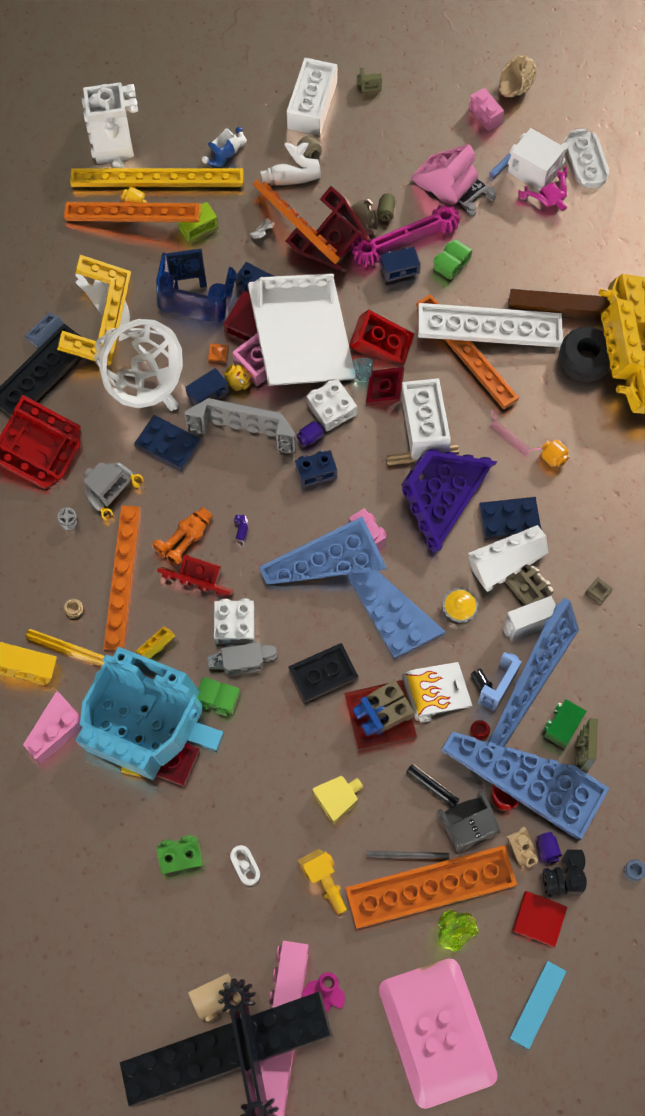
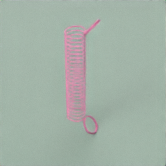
[490,410,542,457]

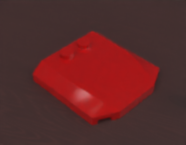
[0,395,81,489]

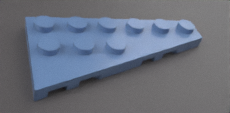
[259,517,387,585]
[347,571,446,660]

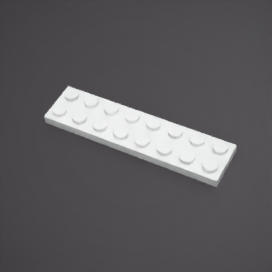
[418,303,563,347]

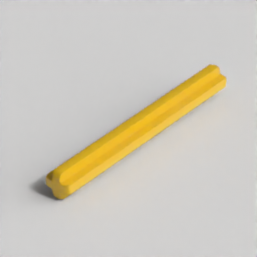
[25,629,105,667]

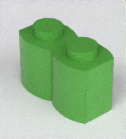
[433,239,472,280]
[197,677,241,716]

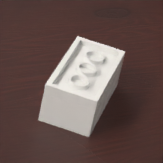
[287,58,337,136]
[402,378,451,460]

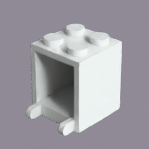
[508,128,569,191]

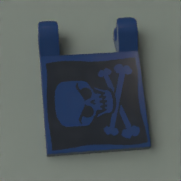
[166,248,207,292]

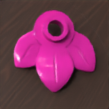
[302,972,345,1013]

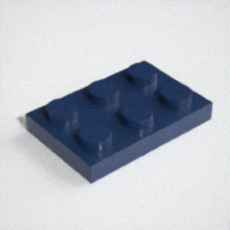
[134,415,201,471]
[479,497,542,540]

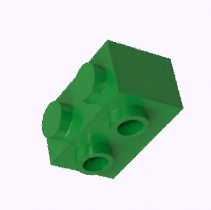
[543,699,587,749]

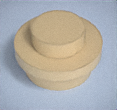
[64,599,83,618]

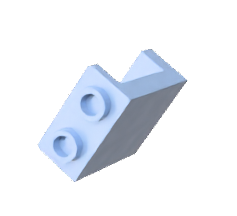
[478,652,522,712]

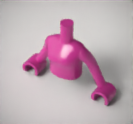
[518,166,567,211]

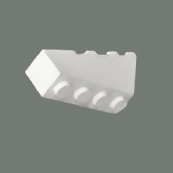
[468,525,549,592]

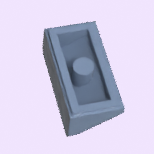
[25,313,64,348]

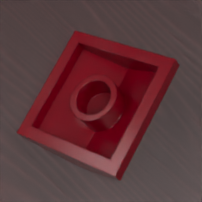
[366,367,404,407]

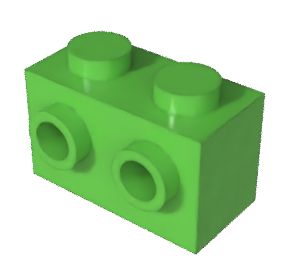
[157,835,202,874]

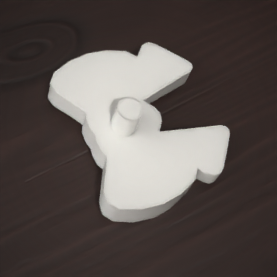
[250,218,275,239]

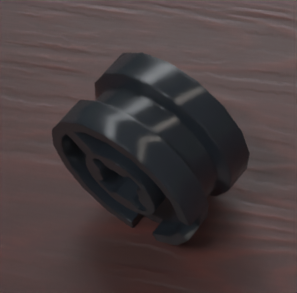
[542,867,565,898]

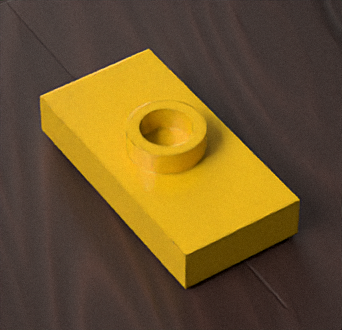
[135,626,175,659]

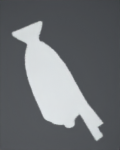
[75,274,140,341]

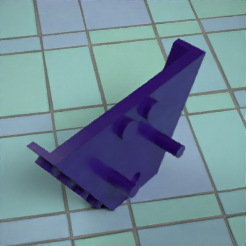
[401,449,498,553]

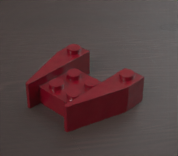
[285,186,371,273]

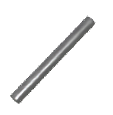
[366,851,449,861]

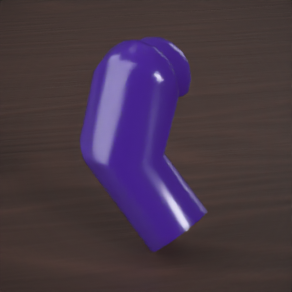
[234,514,248,541]

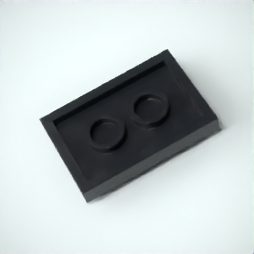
[288,643,359,703]

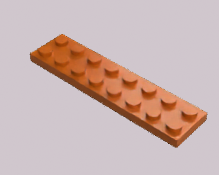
[345,845,517,930]

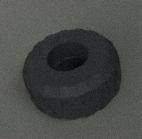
[559,327,610,382]

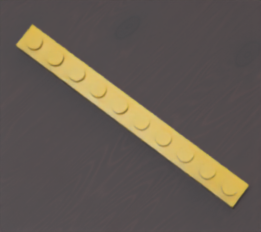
[70,168,244,187]

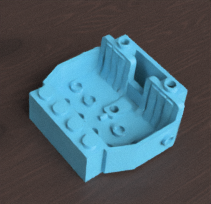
[75,647,202,780]

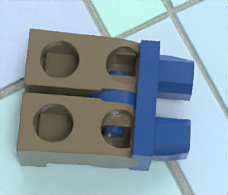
[353,680,414,736]

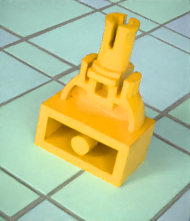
[297,849,347,915]

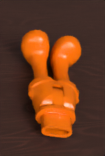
[152,507,213,567]

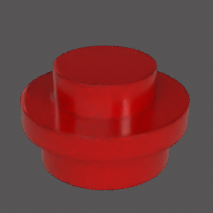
[470,720,490,740]

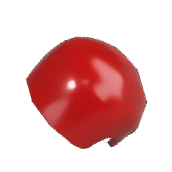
[490,785,520,811]

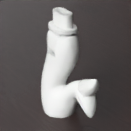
[260,143,321,186]

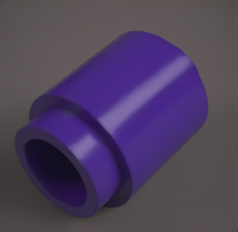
[296,421,325,447]
[536,832,562,865]

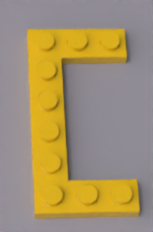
[57,255,131,366]

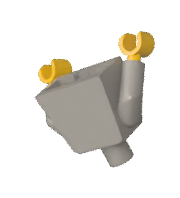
[84,463,143,522]

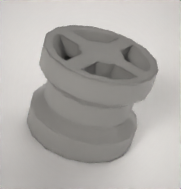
[57,507,79,531]

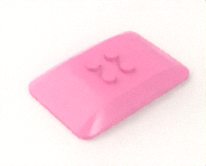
[379,958,497,1109]

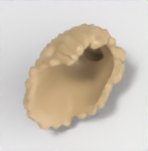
[499,55,536,98]

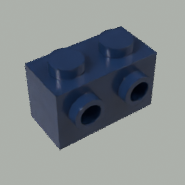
[380,247,421,282]
[235,262,276,293]
[185,368,229,405]
[295,450,337,487]

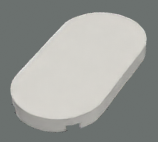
[565,129,609,188]

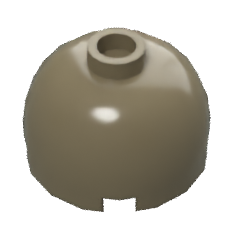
[352,199,378,235]

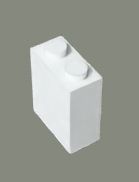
[503,596,556,642]

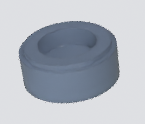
[624,859,645,881]

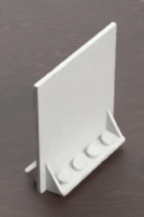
[248,274,356,386]

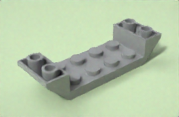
[185,398,296,453]

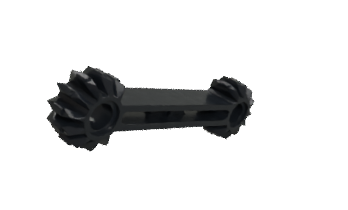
[218,978,279,1116]

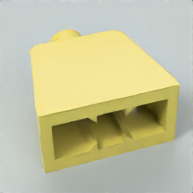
[312,776,363,825]

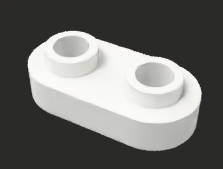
[230,845,260,886]

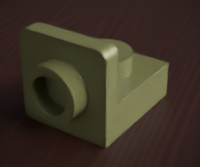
[357,68,382,92]

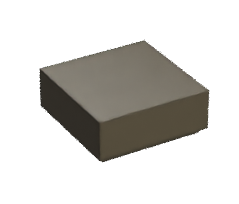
[585,577,613,605]

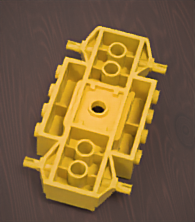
[598,273,645,414]

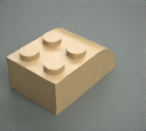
[188,973,241,1024]

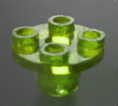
[438,910,479,951]

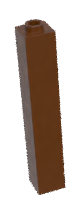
[508,289,610,321]

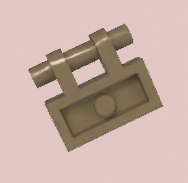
[505,564,554,606]

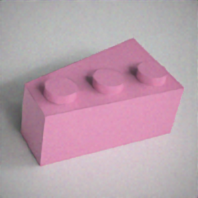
[23,691,82,765]

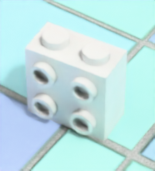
[306,378,357,432]
[214,598,255,645]

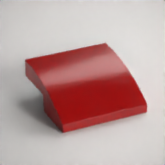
[512,891,567,947]

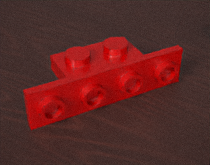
[157,555,234,597]

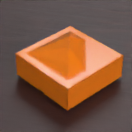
[208,343,229,364]

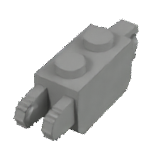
[207,641,278,676]

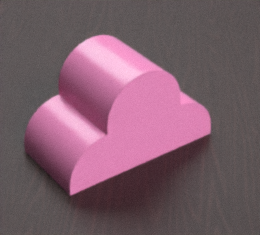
[410,144,478,205]

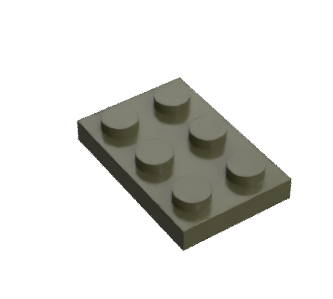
[575,718,598,773]

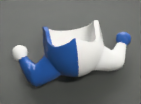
[201,127,246,168]

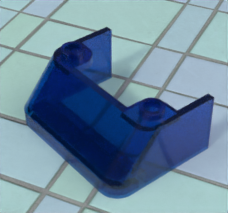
[156,253,237,324]

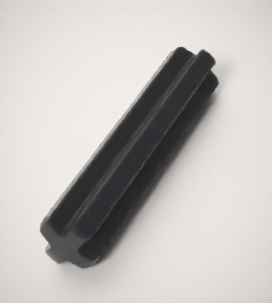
[406,764,459,808]

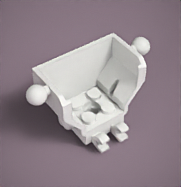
[82,82,138,168]

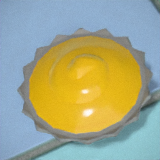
[441,587,480,623]

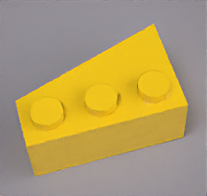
[0,642,57,685]

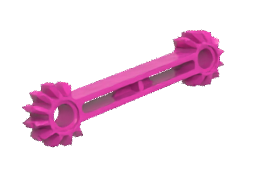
[352,204,460,267]

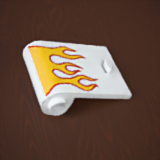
[402,662,473,723]

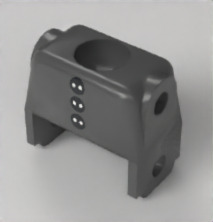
[437,791,501,852]

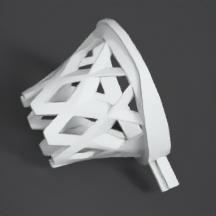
[94,319,183,411]

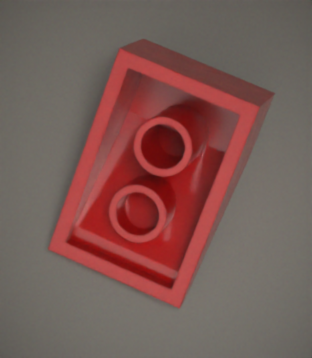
[349,309,414,366]

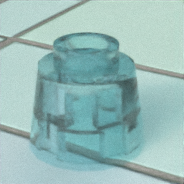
[353,358,373,381]

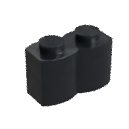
[561,850,587,896]

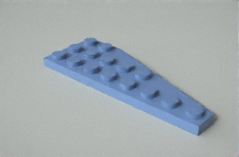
[488,598,579,747]
[441,732,609,840]

